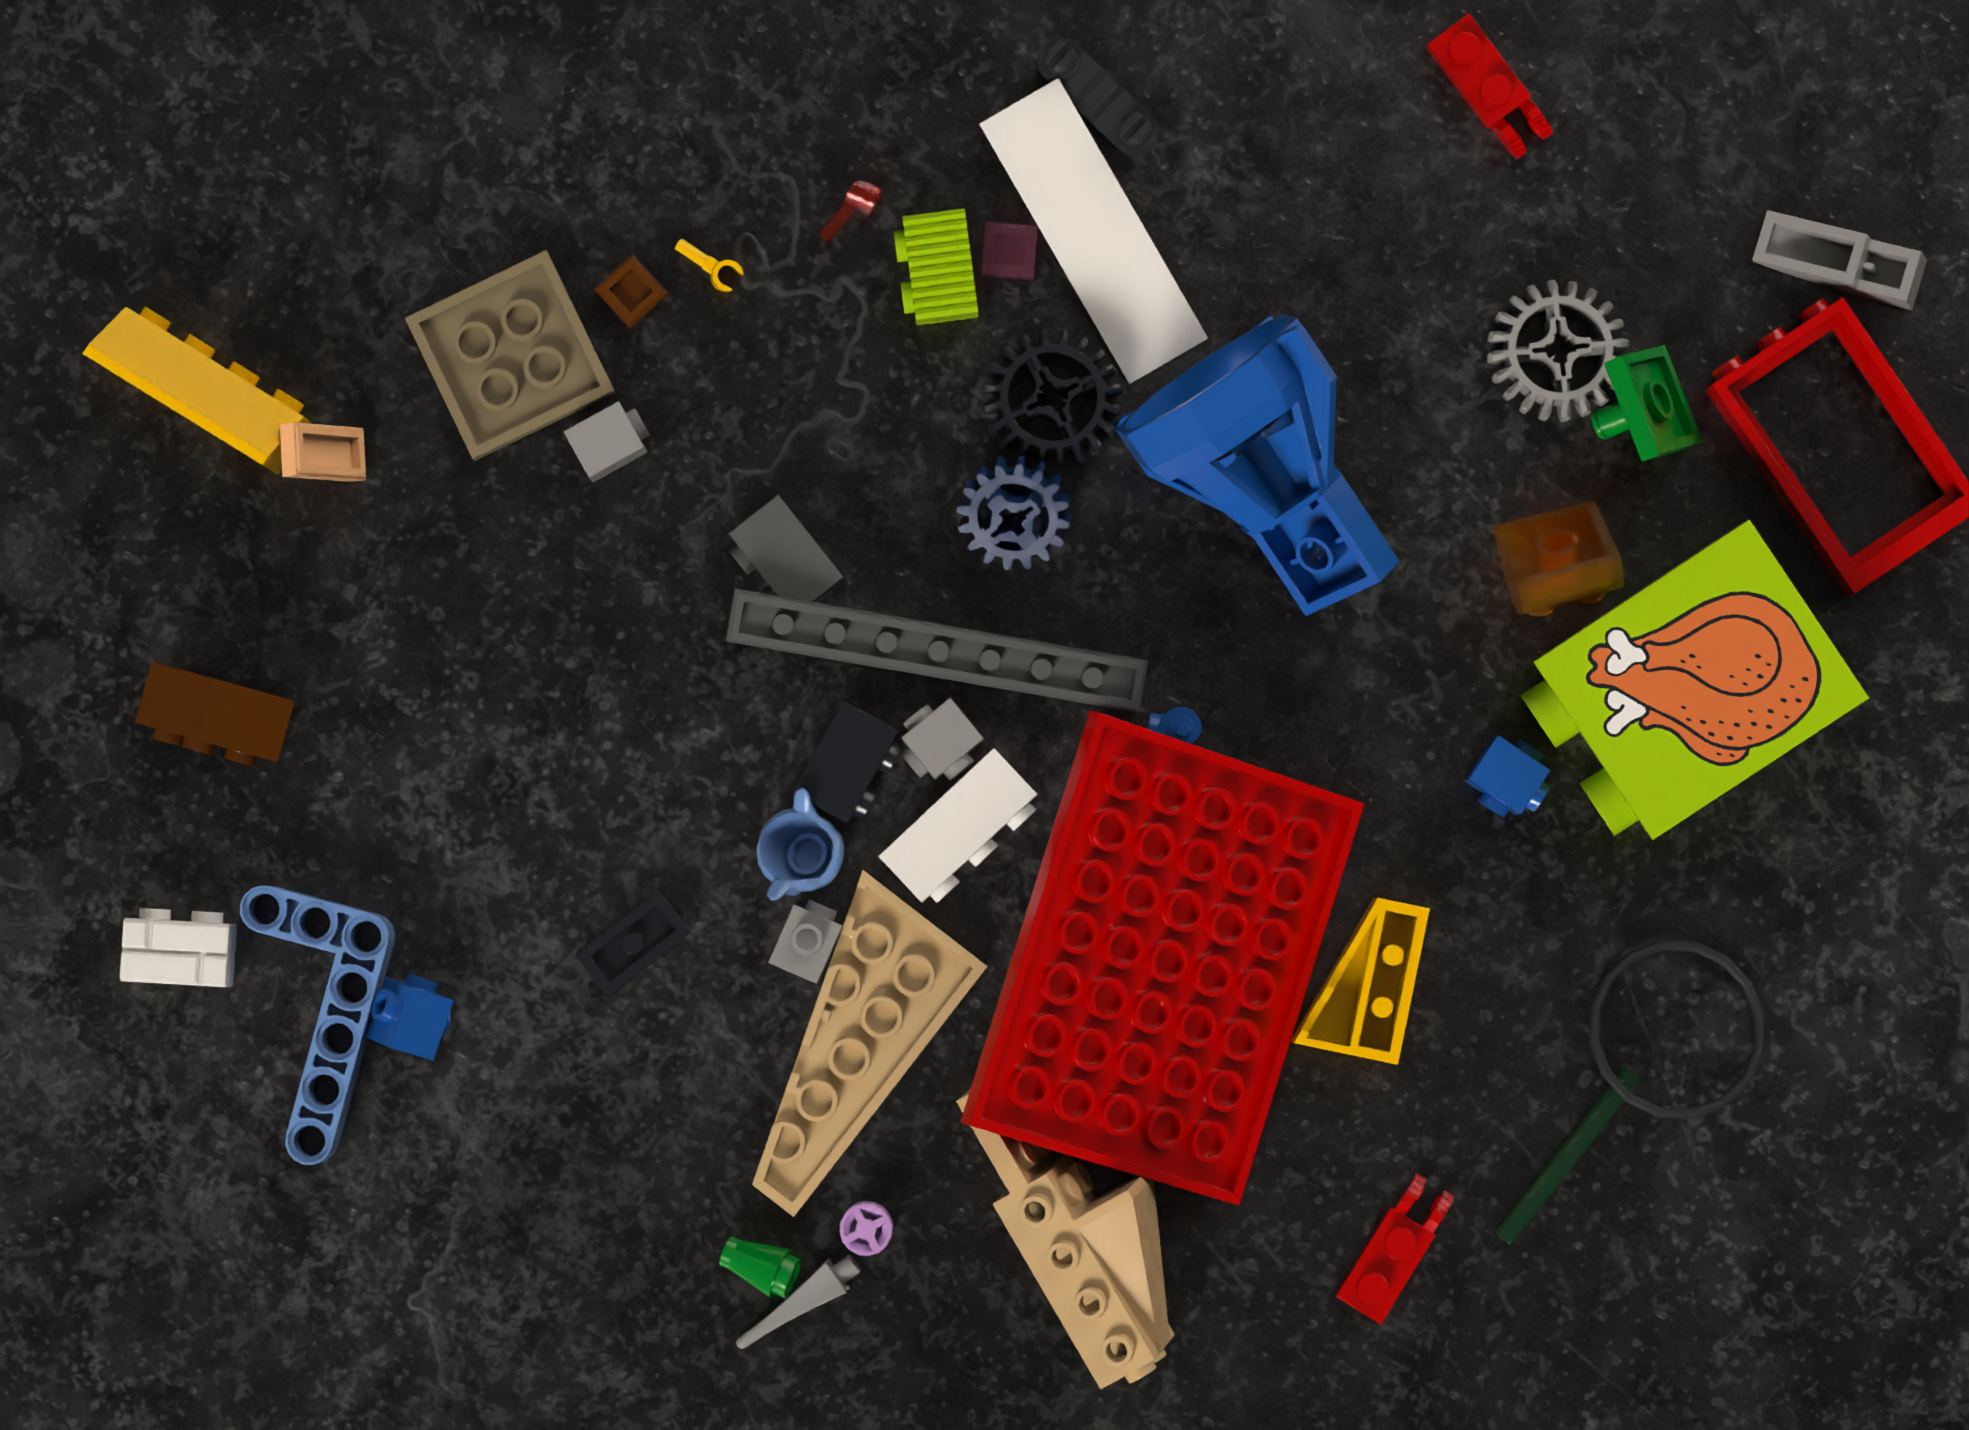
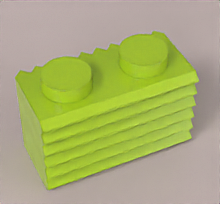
[894,208,979,325]

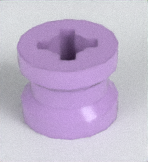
[840,1201,893,1256]

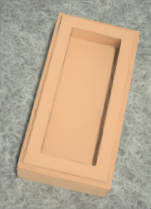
[280,422,366,482]

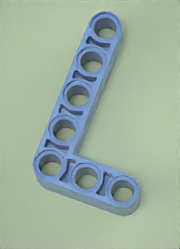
[240,886,395,1165]

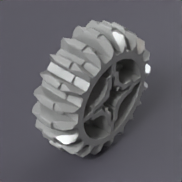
[1487,280,1629,422]

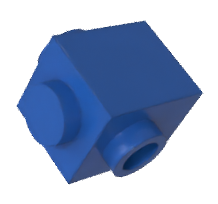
[1464,735,1551,818]
[365,973,454,1060]

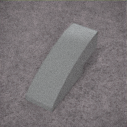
[1752,210,1927,310]

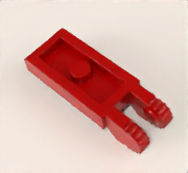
[1426,13,1553,159]
[1335,1173,1454,1325]

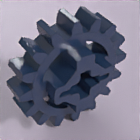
[957,455,1072,570]

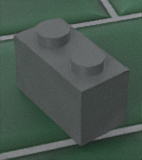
[728,495,845,602]

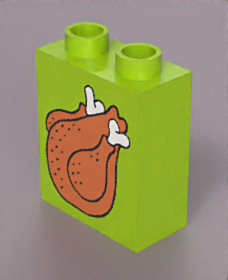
[1520,520,1869,840]

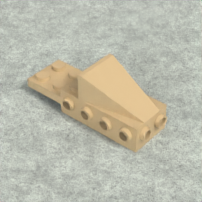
[956,1090,1175,1389]

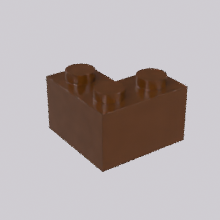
[135,662,295,766]

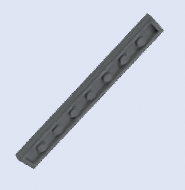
[725,588,1148,712]

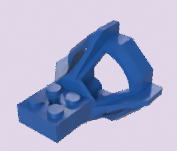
[1115,314,1400,616]

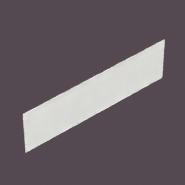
[980,78,1208,384]

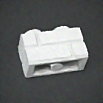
[120,908,237,987]

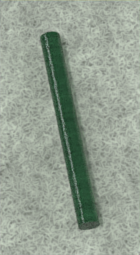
[1495,1067,1641,1245]

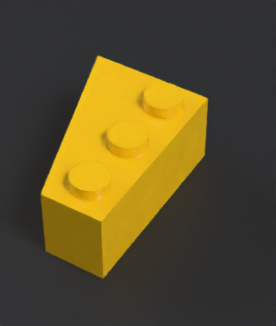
[1290,898,1430,1065]

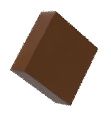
[594,254,669,329]

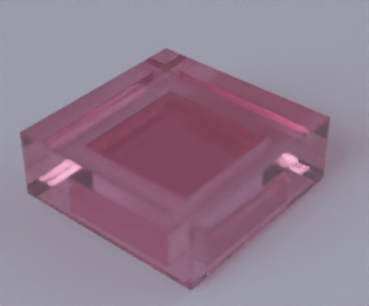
[982,222,1038,280]

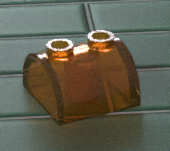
[1493,500,1624,616]

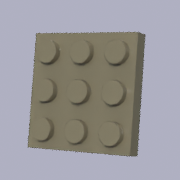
[405,250,616,461]

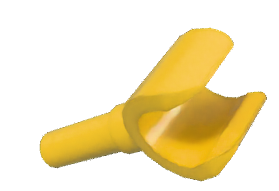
[675,239,743,292]

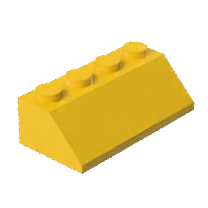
[83,307,311,475]

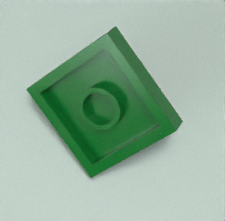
[1591,345,1703,462]

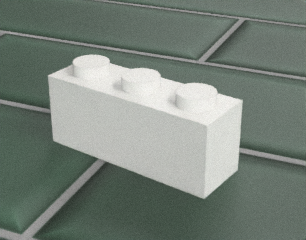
[878,748,1037,903]

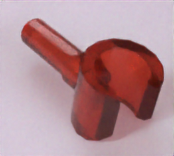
[819,181,882,242]

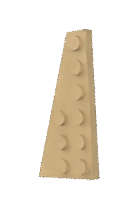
[752,870,987,1217]

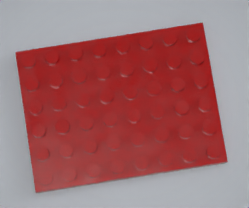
[960,710,1365,1205]

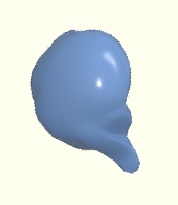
[757,788,844,900]

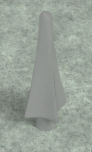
[736,1255,861,1349]

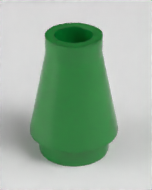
[719,1236,802,1298]

